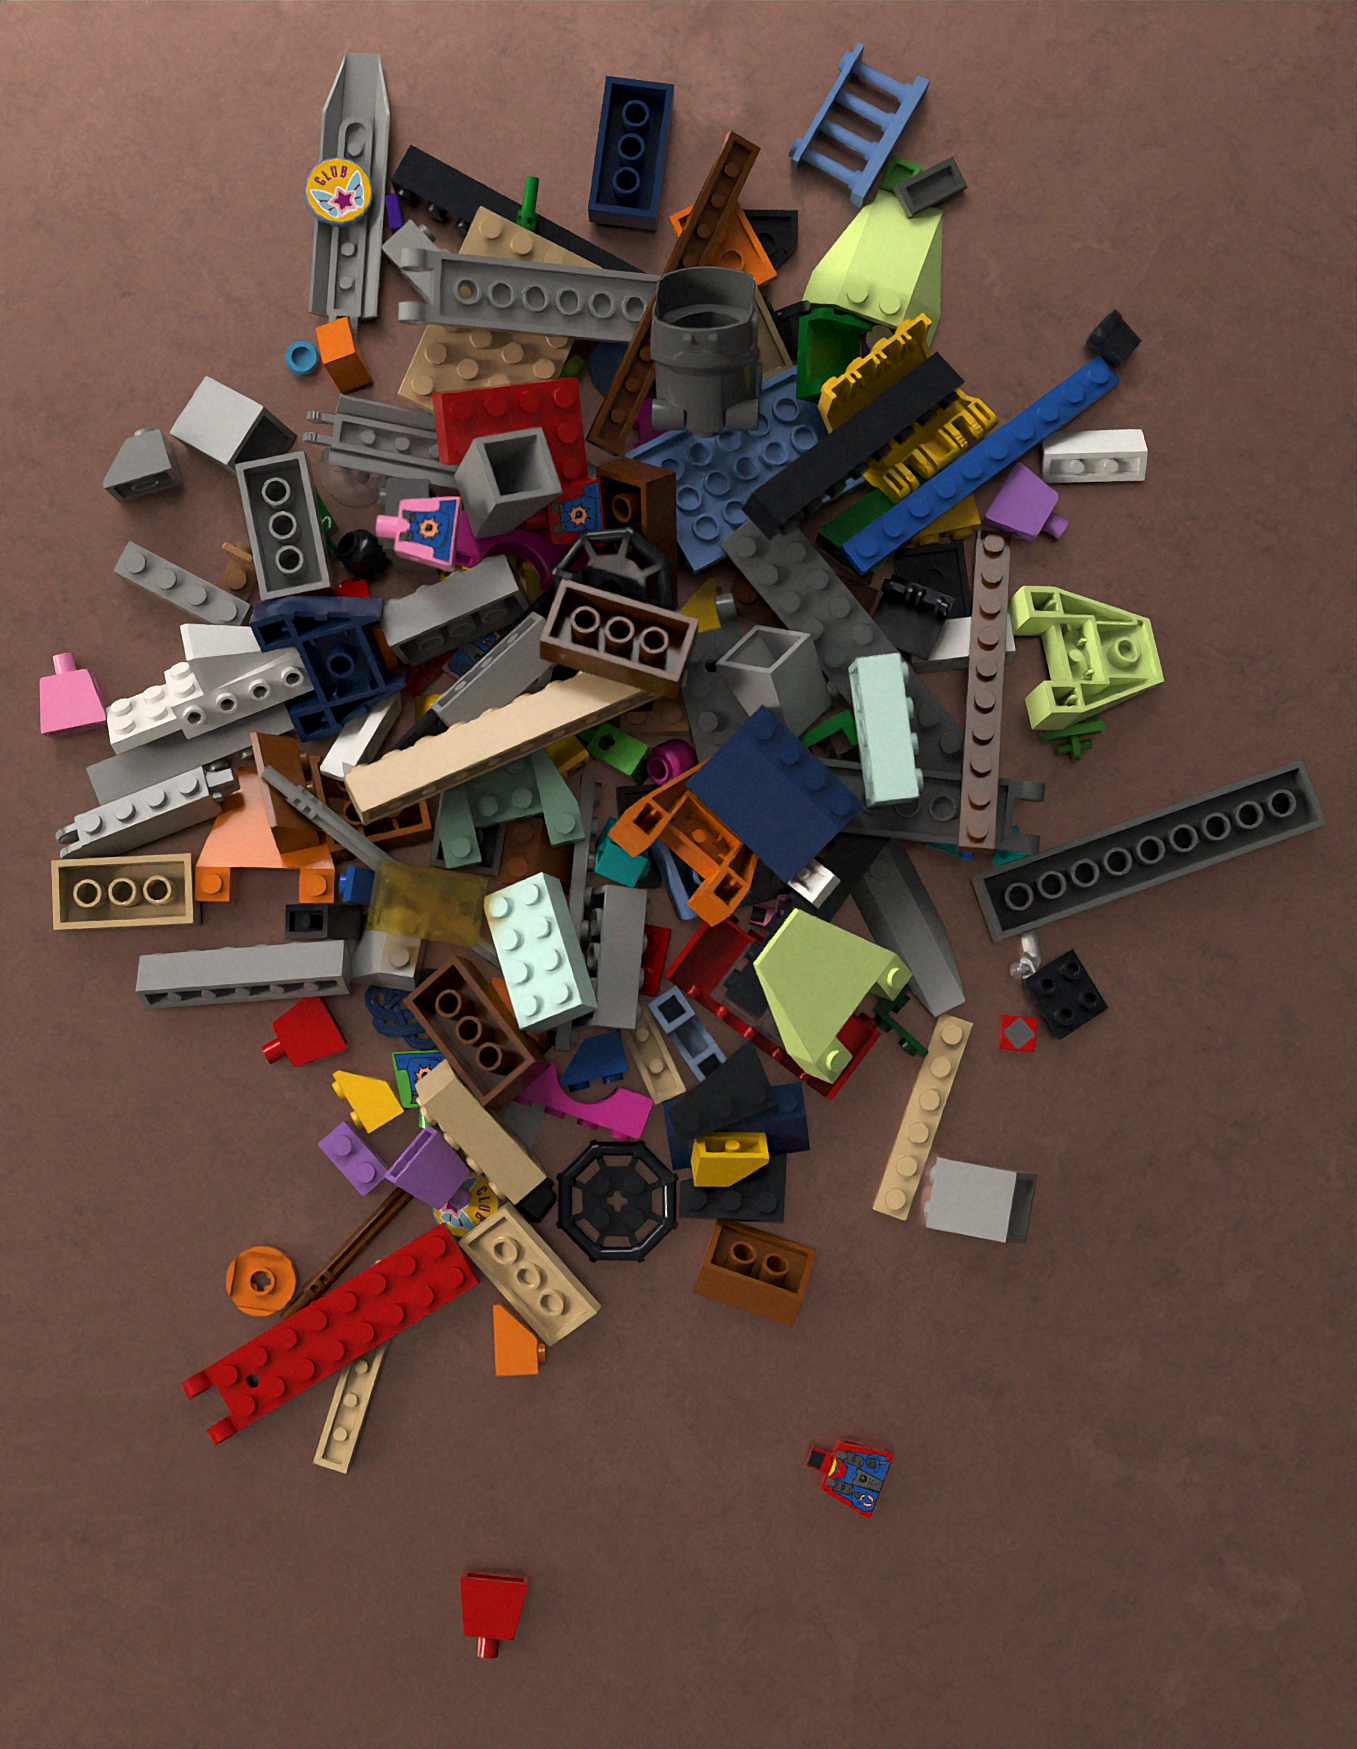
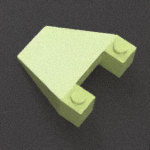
[1007,586,1164,730]
[753,908,913,1084]

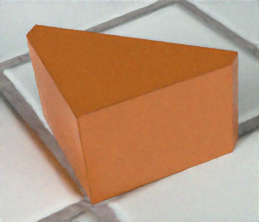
[315,316,374,393]

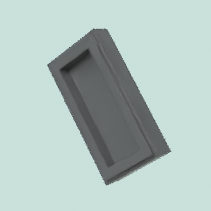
[893,157,968,218]

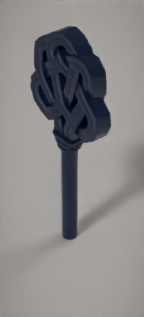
[364,968,556,1051]

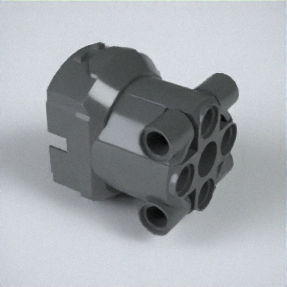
[650,266,763,438]

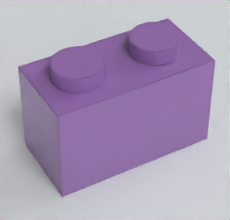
[317,1120,391,1197]

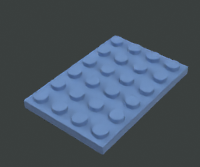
[622,365,867,575]

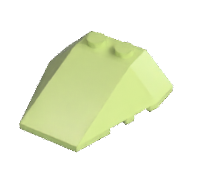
[802,189,943,348]

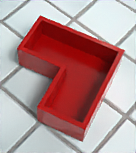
[432,377,588,526]

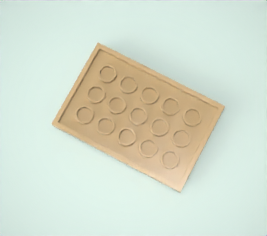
[397,206,604,414]

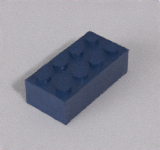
[588,76,674,231]

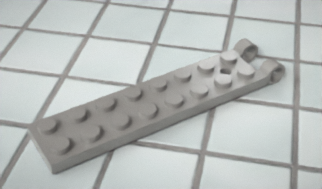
[398,248,661,344]

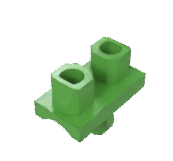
[1038,714,1106,762]

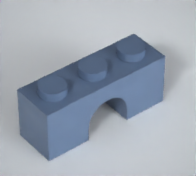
[648,986,727,1082]

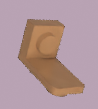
[216,541,258,603]

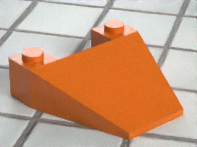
[607,756,759,927]
[194,766,340,904]

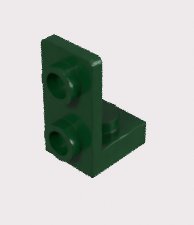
[871,983,929,1057]

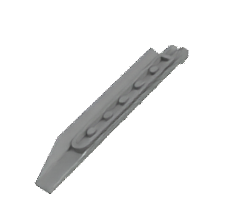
[308,52,390,343]
[303,394,600,490]
[807,737,966,1017]

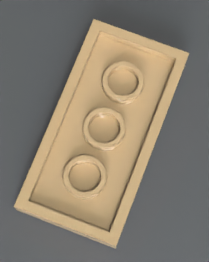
[458,1202,601,1347]

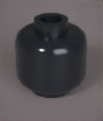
[337,529,388,580]
[505,1177,557,1224]

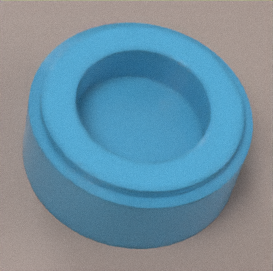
[285,340,321,377]

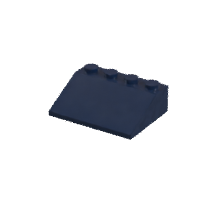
[685,704,865,884]

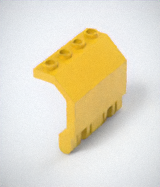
[818,313,998,504]

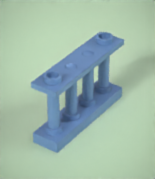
[788,42,930,208]

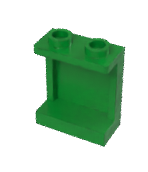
[796,308,872,404]
[798,709,858,751]

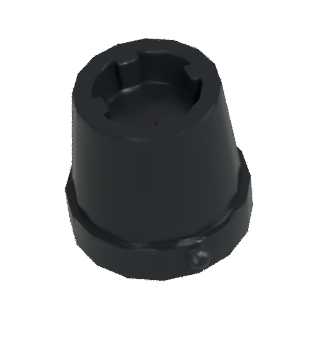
[770,300,812,353]
[1084,309,1141,366]

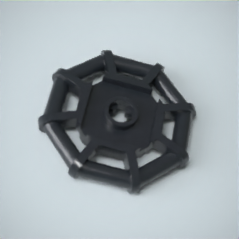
[549,524,677,612]
[555,1139,679,1263]

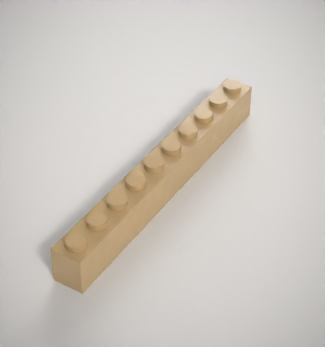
[344,669,688,826]

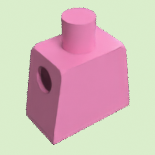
[39,653,108,738]

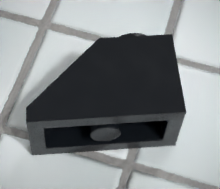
[285,903,362,940]

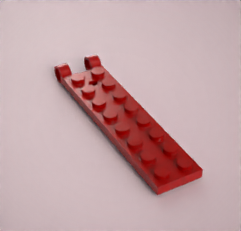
[180,1222,481,1446]

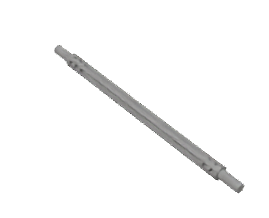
[260,765,503,973]

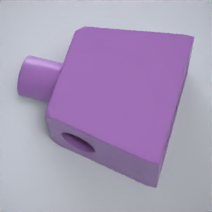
[981,461,1069,543]
[384,1125,472,1210]

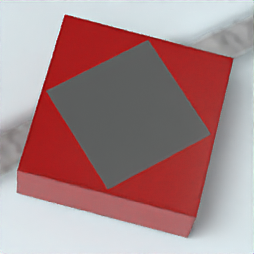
[999,1014,1038,1052]

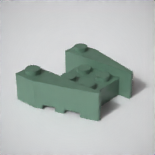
[439,748,586,872]

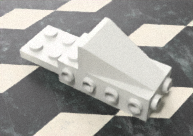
[105,623,314,755]

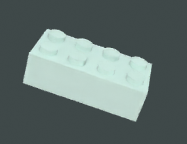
[848,653,923,808]
[481,872,599,1034]

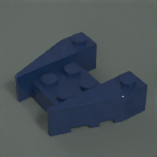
[249,595,411,743]

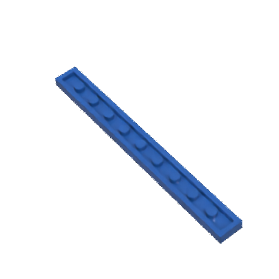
[839,355,1121,577]

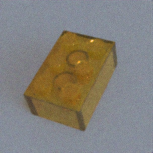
[366,860,488,947]

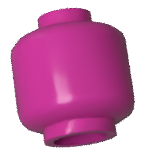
[646,739,698,786]

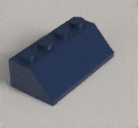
[662,1081,810,1170]

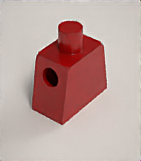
[261,996,351,1067]
[460,1571,530,1658]

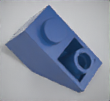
[339,866,396,909]
[559,1030,629,1092]

